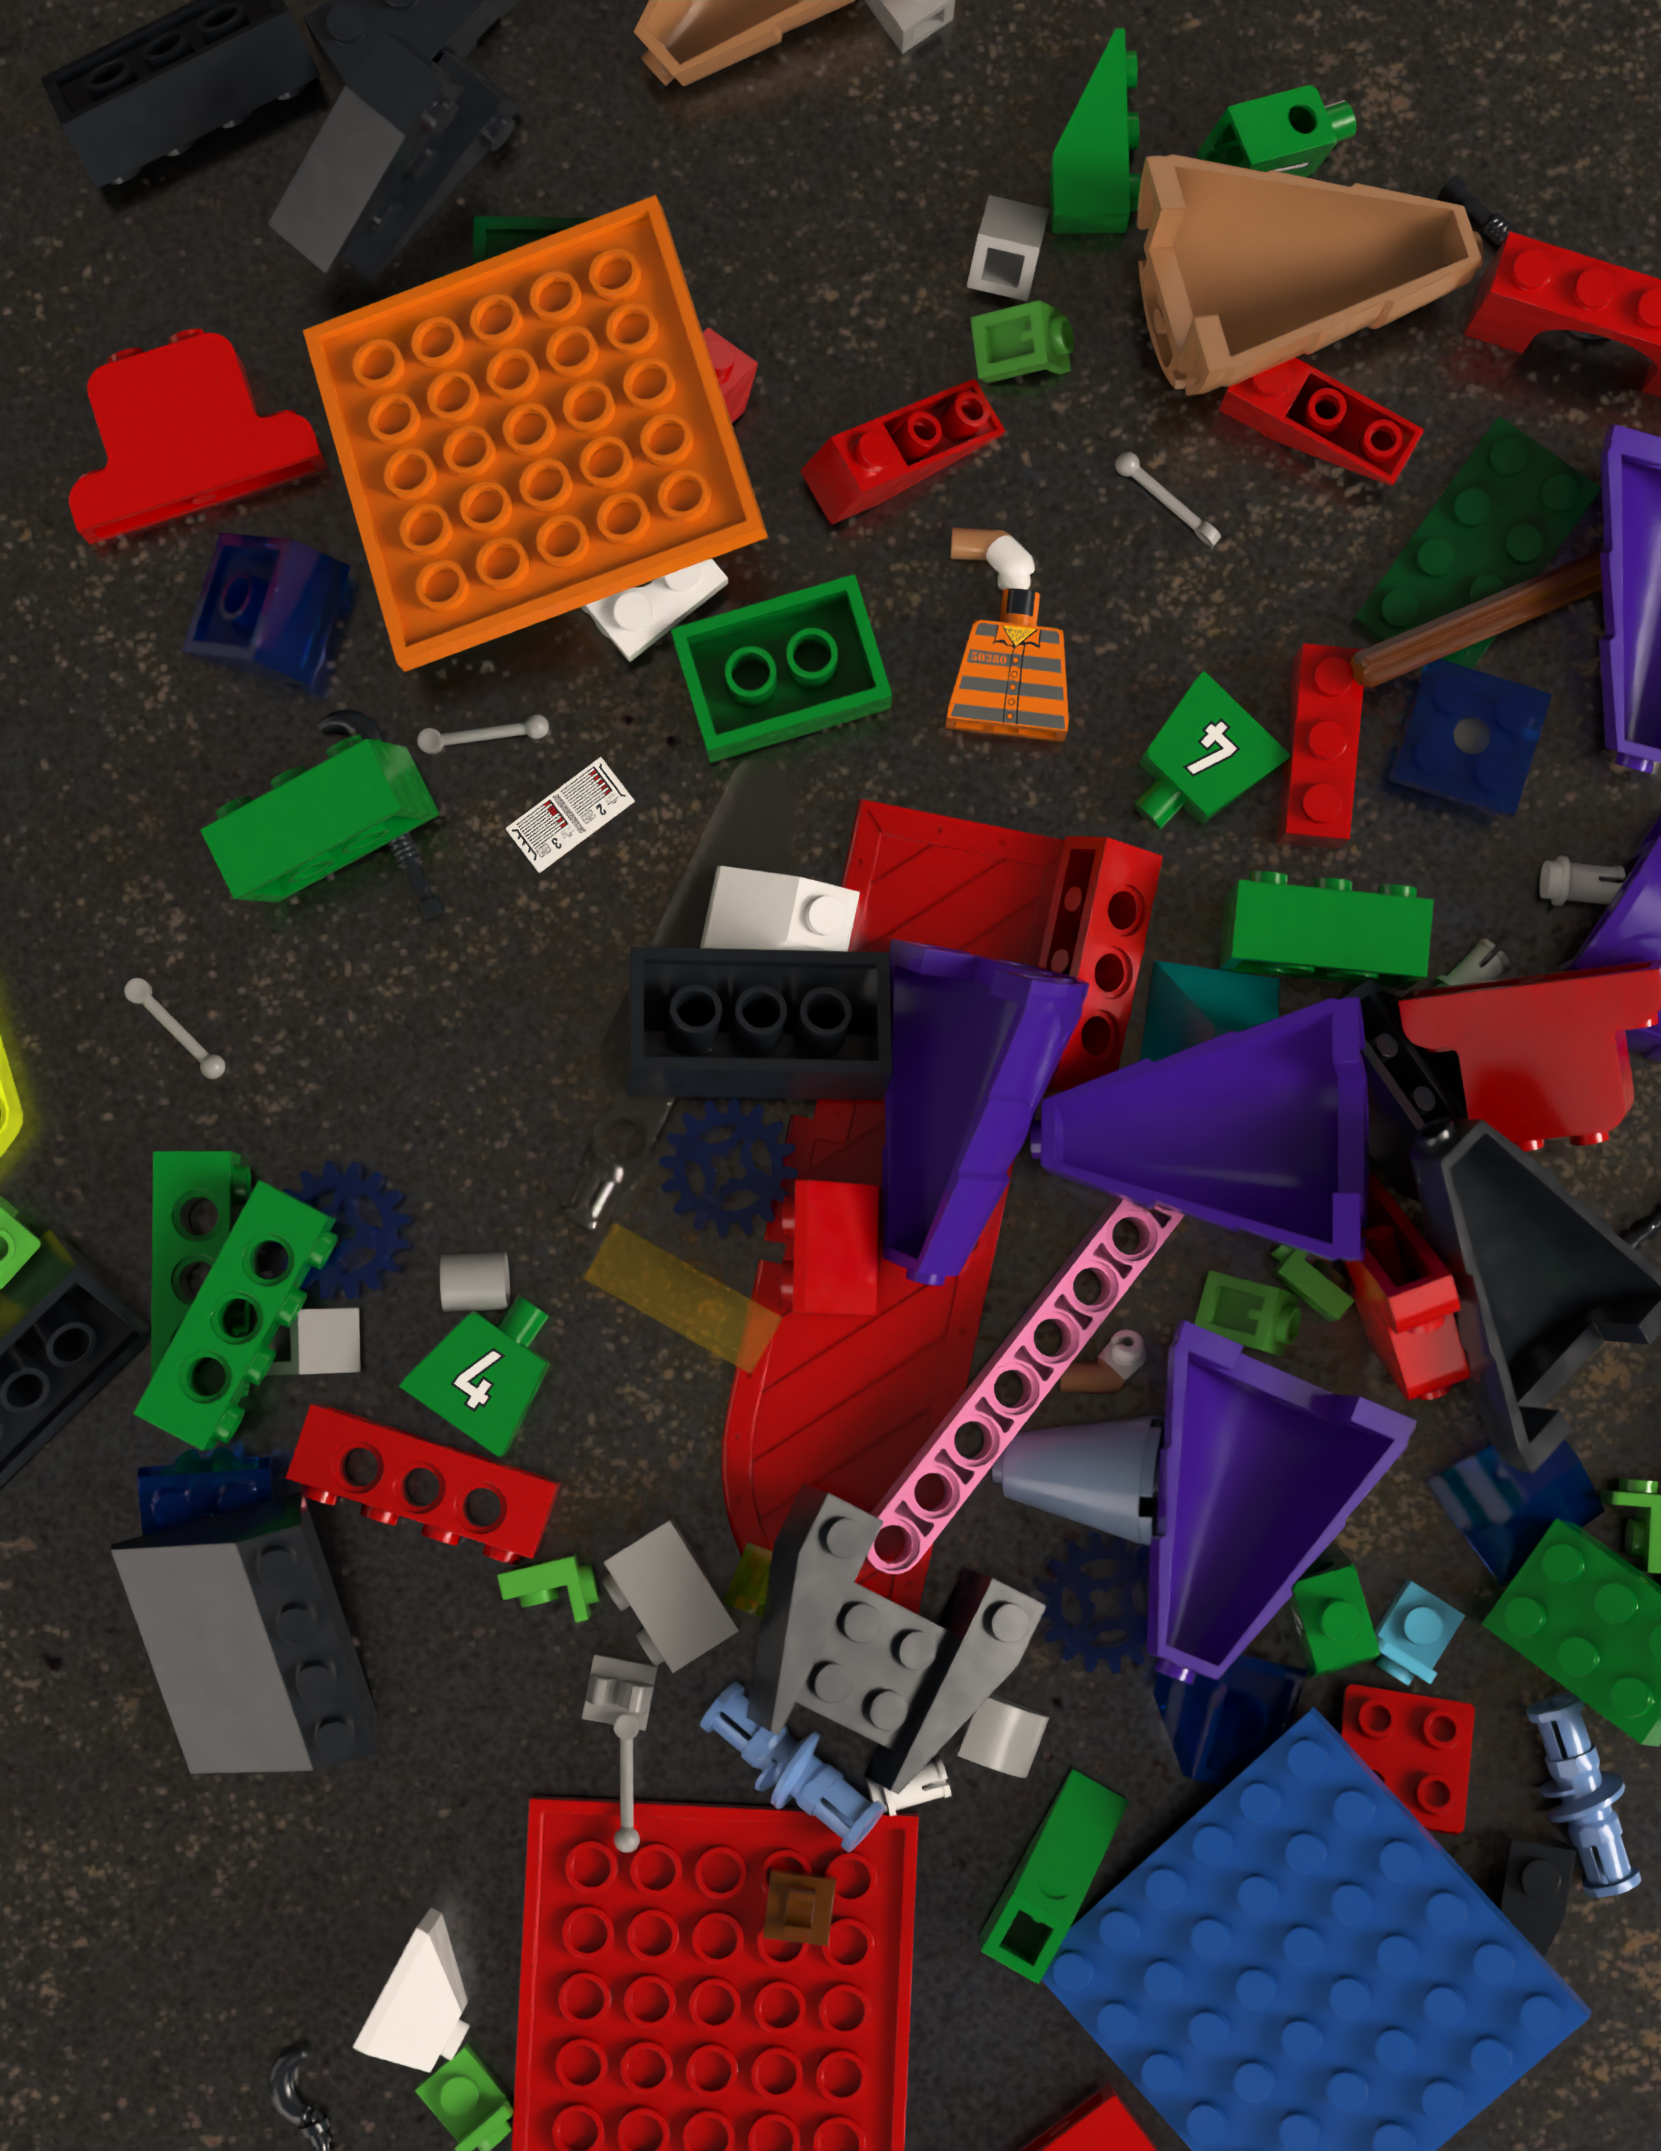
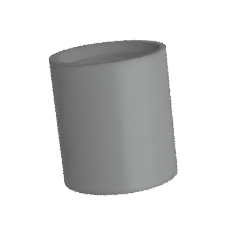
[440,1252,510,1312]

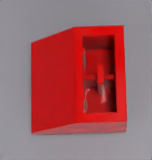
[781,1180,883,1317]

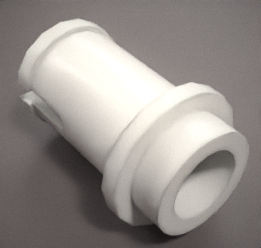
[1539,855,1625,906]
[1434,938,1511,987]
[865,1756,951,1816]

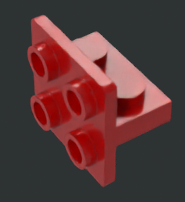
[1340,1684,1475,1835]

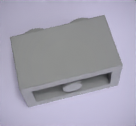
[601,1518,740,1673]

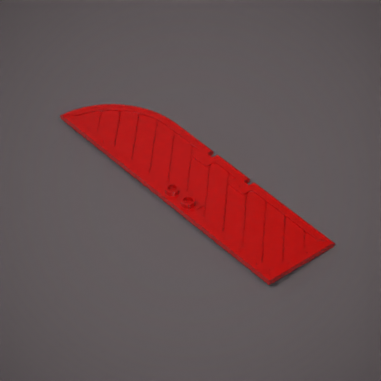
[721,799,1064,1615]

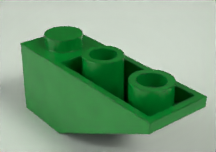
[1049,28,1141,234]
[978,1768,1129,1984]

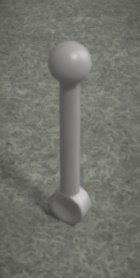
[1115,452,1221,547]
[417,714,549,755]
[124,978,225,1079]
[614,1714,640,1853]

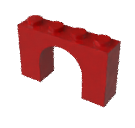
[1463,231,1661,398]

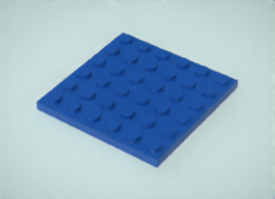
[1041,1706,1592,2151]

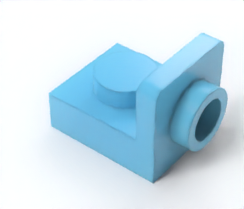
[1374,1579,1466,1686]

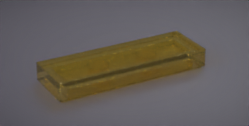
[584,1223,783,1373]

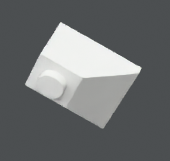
[700,866,860,952]
[353,1908,470,2072]

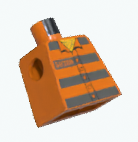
[945,588,1069,742]

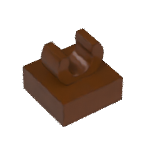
[763,1868,836,1946]

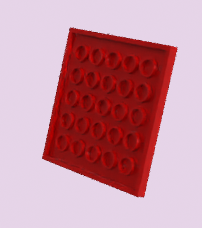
[512,1796,919,2151]

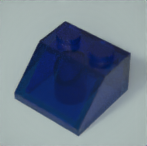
[182,533,351,686]

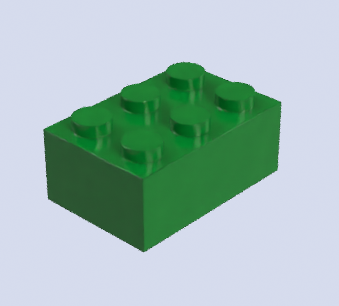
[670,574,892,763]
[200,735,440,902]
[1218,871,1434,990]
[1482,1518,1661,1747]

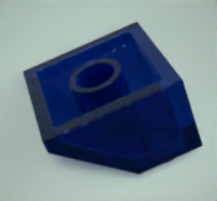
[1425,1435,1605,1586]
[1153,1651,1307,1786]

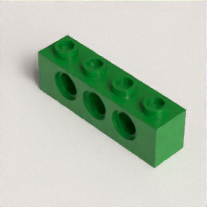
[151,1151,251,1406]
[133,1180,338,1451]

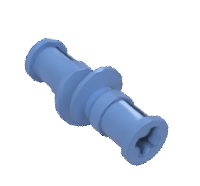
[700,1681,886,1852]
[1526,1692,1641,1898]

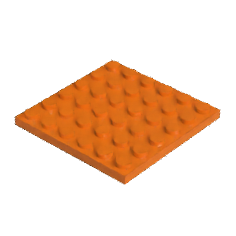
[303,195,768,672]

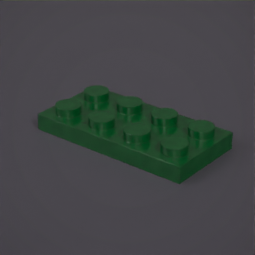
[1351,416,1602,694]

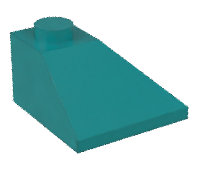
[1139,960,1280,1062]

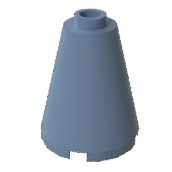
[992,1415,1165,1546]

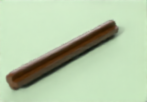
[1350,550,1602,688]

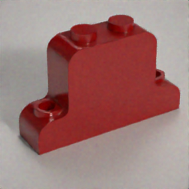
[69,329,329,544]
[1398,959,1661,1152]
[1341,1171,1470,1401]

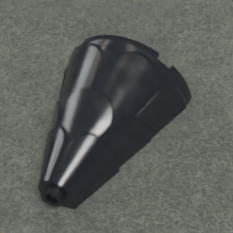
[1410,1117,1661,1474]

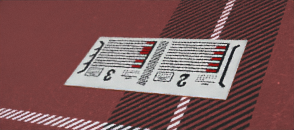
[505,757,635,873]

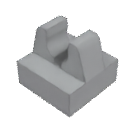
[582,1653,658,1731]

